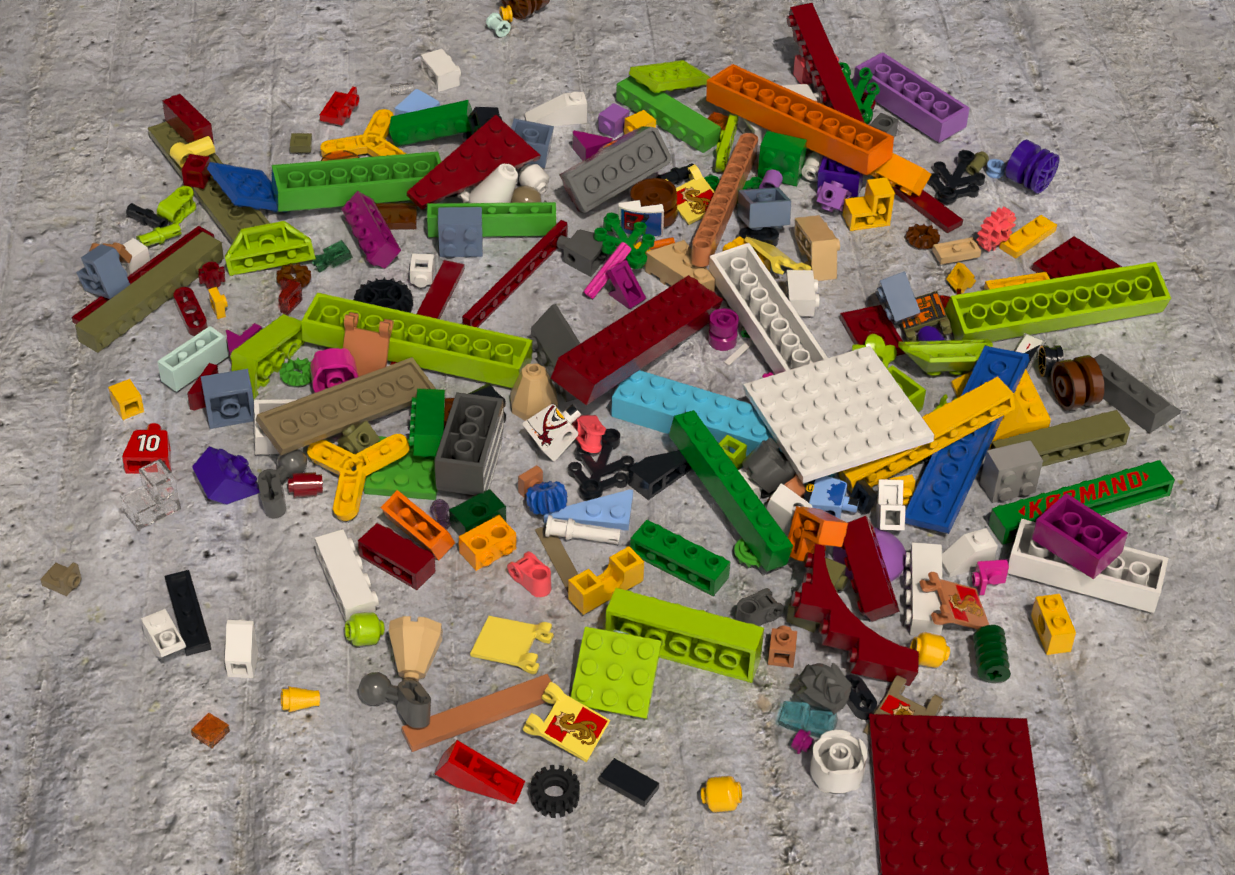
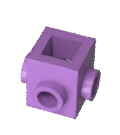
[816,181,852,213]

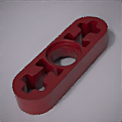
[173,287,208,336]

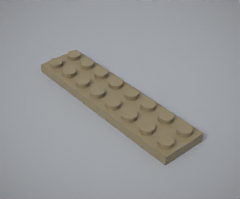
[256,357,436,455]

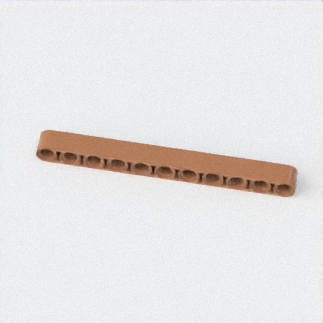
[691,133,758,267]

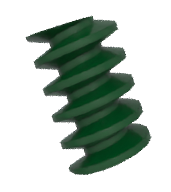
[973,624,1011,683]

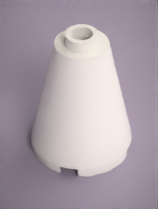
[469,164,518,203]

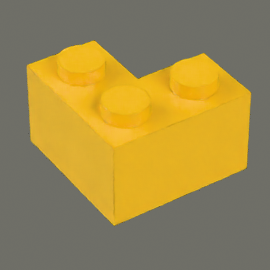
[842,177,895,231]

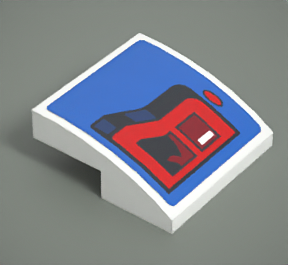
[618,200,664,237]

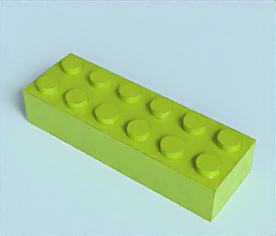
[605,588,764,683]

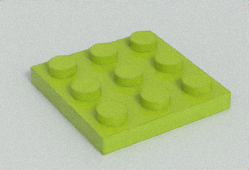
[571,627,662,719]

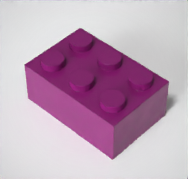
[1032,493,1128,580]

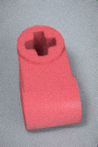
[571,415,606,453]
[507,551,552,597]

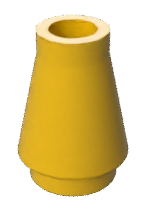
[281,686,320,712]

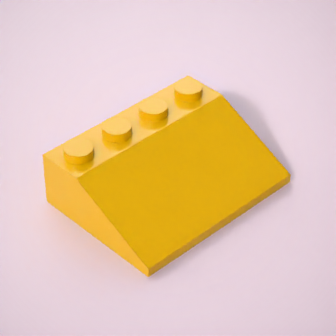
[951,369,1051,447]

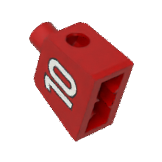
[122,423,172,474]

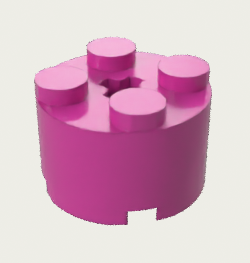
[310,348,359,393]

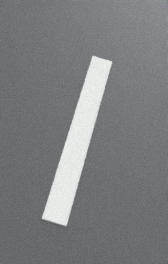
[724,338,754,365]

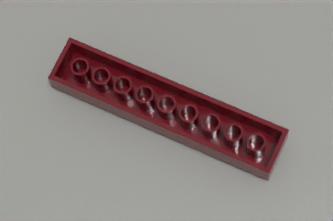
[550,275,723,405]

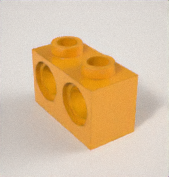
[459,515,517,571]

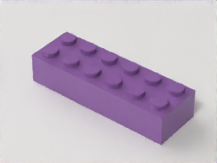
[853,52,970,143]

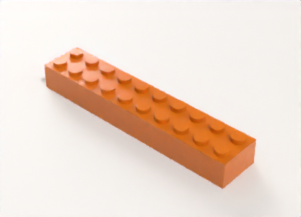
[706,64,894,175]

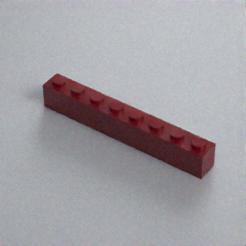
[786,3,865,123]

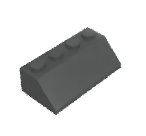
[529,304,580,402]
[1094,353,1181,434]

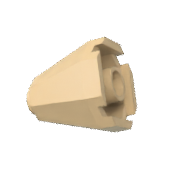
[510,363,558,421]
[389,616,443,681]

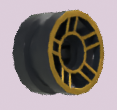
[1038,345,1064,377]

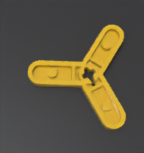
[320,109,406,160]
[307,434,410,521]

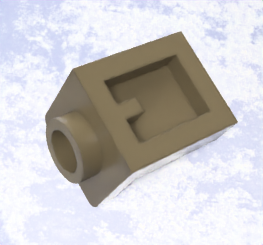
[40,562,82,596]

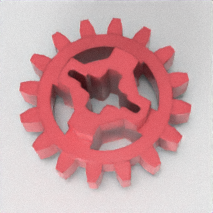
[976,206,1016,252]

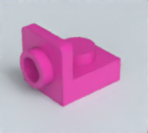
[972,560,1009,595]

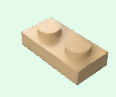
[932,237,981,265]

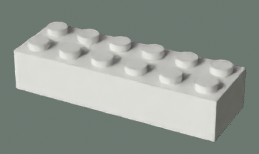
[1008,519,1169,613]

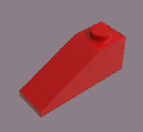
[434,740,525,804]

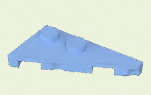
[544,490,633,531]

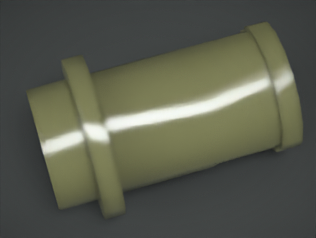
[966,151,989,175]

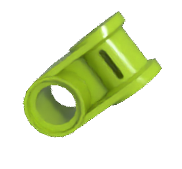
[157,186,196,224]

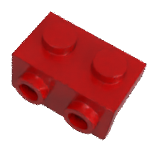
[319,86,360,126]

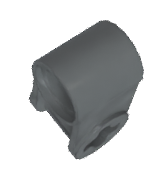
[735,588,785,626]

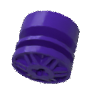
[1005,139,1060,194]

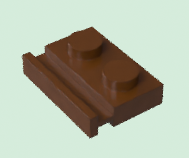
[376,203,417,230]

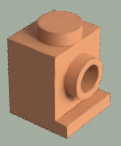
[768,626,797,668]

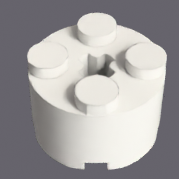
[810,730,867,793]

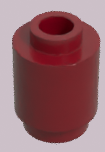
[288,472,323,497]

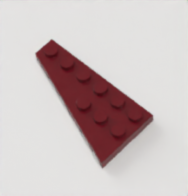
[406,115,541,209]

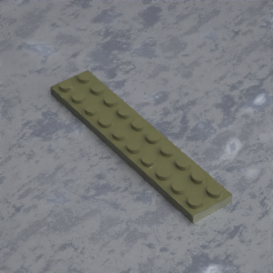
[148,122,270,244]

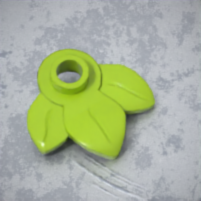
[852,334,897,368]

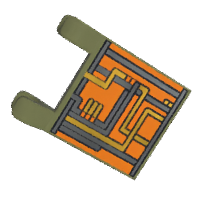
[901,291,952,341]

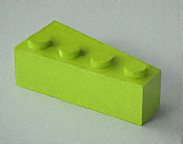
[230,314,304,400]

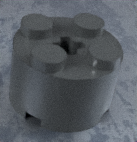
[742,438,796,493]

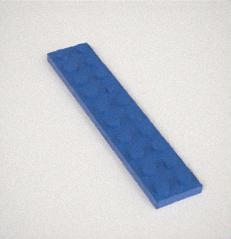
[905,346,1029,534]

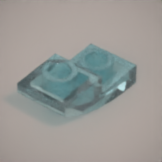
[778,701,838,738]

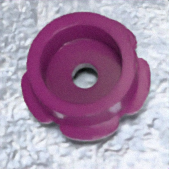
[791,729,814,754]

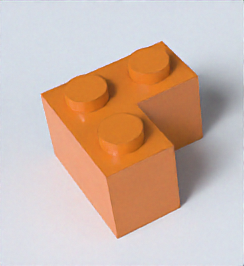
[788,506,848,561]

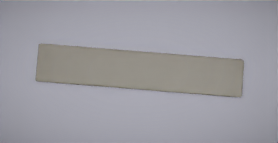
[535,526,578,592]

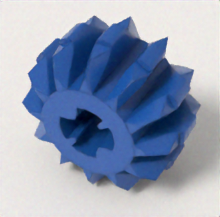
[526,481,568,515]

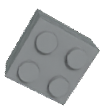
[980,440,1043,503]

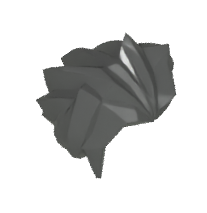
[796,663,852,715]

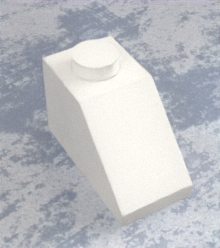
[942,528,998,577]

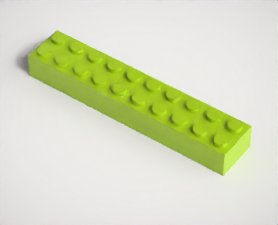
[945,262,1171,342]
[301,292,533,388]

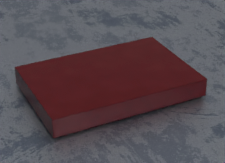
[840,305,906,356]

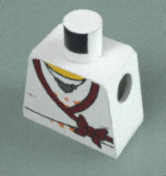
[522,404,582,462]

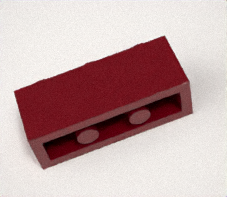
[162,94,214,144]
[358,523,436,590]

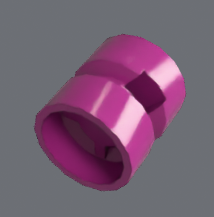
[708,308,739,351]

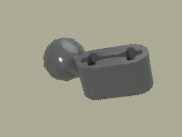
[258,449,307,519]
[358,672,431,728]

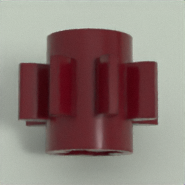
[198,262,226,289]

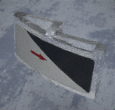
[1014,333,1046,374]

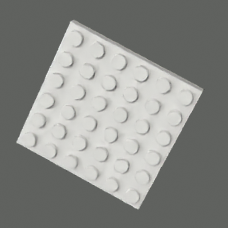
[744,346,934,483]

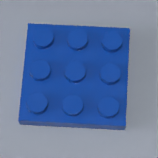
[207,162,287,212]

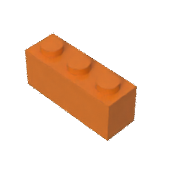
[380,490,455,561]

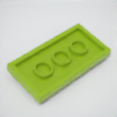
[629,60,711,93]

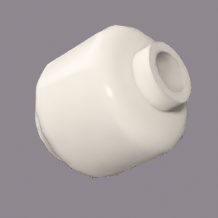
[519,164,549,194]

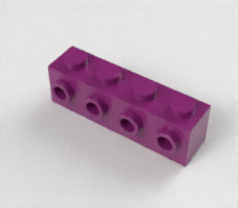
[342,191,401,269]

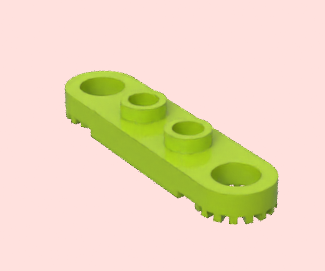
[715,114,738,173]

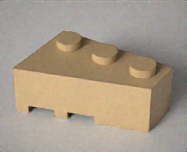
[795,215,840,281]
[645,240,715,292]

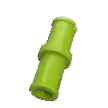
[136,222,182,247]

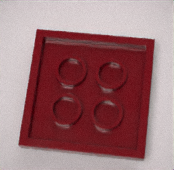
[1031,236,1122,279]

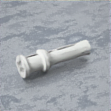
[545,515,621,545]

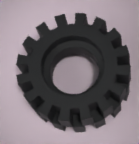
[531,765,580,818]

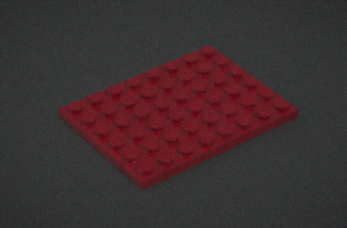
[868,714,1049,875]

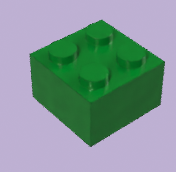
[758,131,807,187]

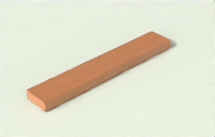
[402,674,552,752]

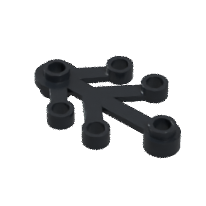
[927,150,985,204]
[568,428,634,500]

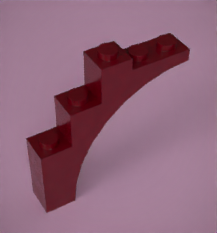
[791,543,919,686]

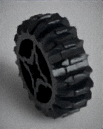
[353,277,413,313]

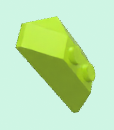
[225,221,316,276]
[898,339,993,375]

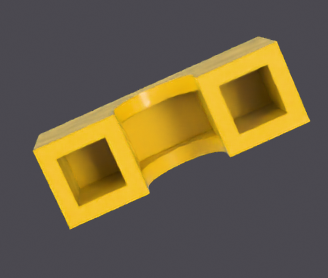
[568,546,644,615]

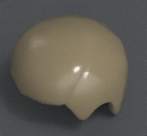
[511,186,542,203]

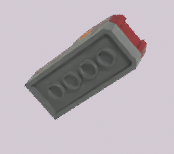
[559,126,671,213]

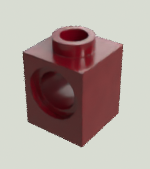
[181,154,211,189]

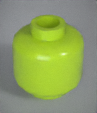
[345,612,385,647]

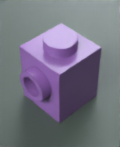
[598,103,629,138]

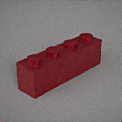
[841,516,900,622]

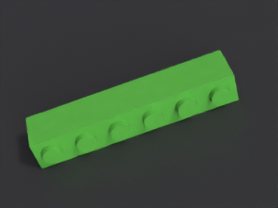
[616,76,721,153]
[427,202,556,237]

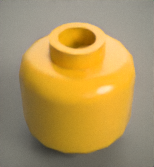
[910,632,950,668]
[701,776,742,812]

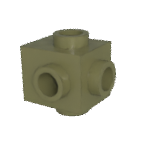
[337,420,380,454]

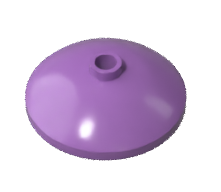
[833,527,906,582]

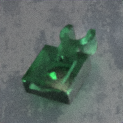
[312,240,353,272]

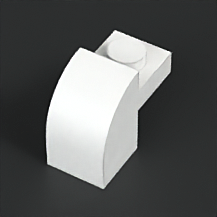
[876,479,905,530]

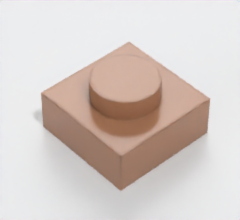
[518,465,543,498]

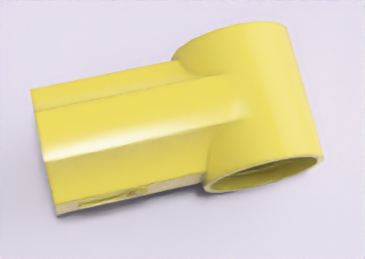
[170,136,215,168]

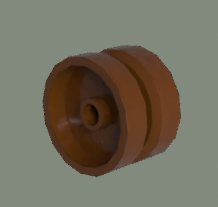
[630,178,678,228]
[1051,355,1104,410]

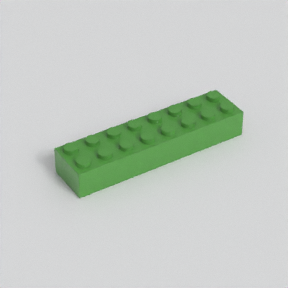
[271,151,441,212]

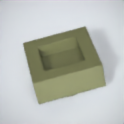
[290,133,313,153]

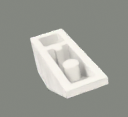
[525,92,587,126]

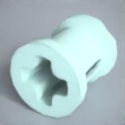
[486,13,511,37]

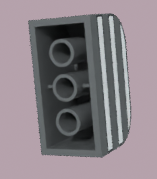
[435,392,504,496]

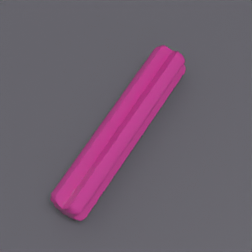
[584,242,631,299]

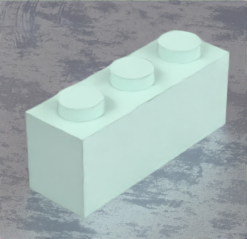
[157,326,228,392]

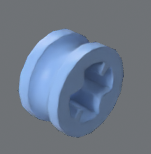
[986,159,1006,178]

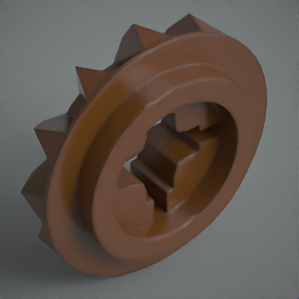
[906,223,940,249]
[276,263,311,290]

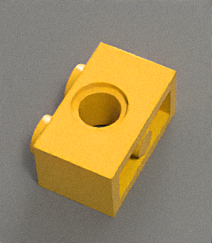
[1031,594,1076,655]

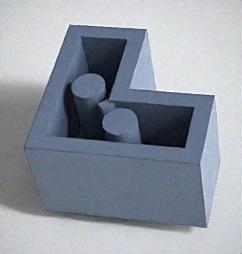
[76,244,130,299]
[875,271,921,325]

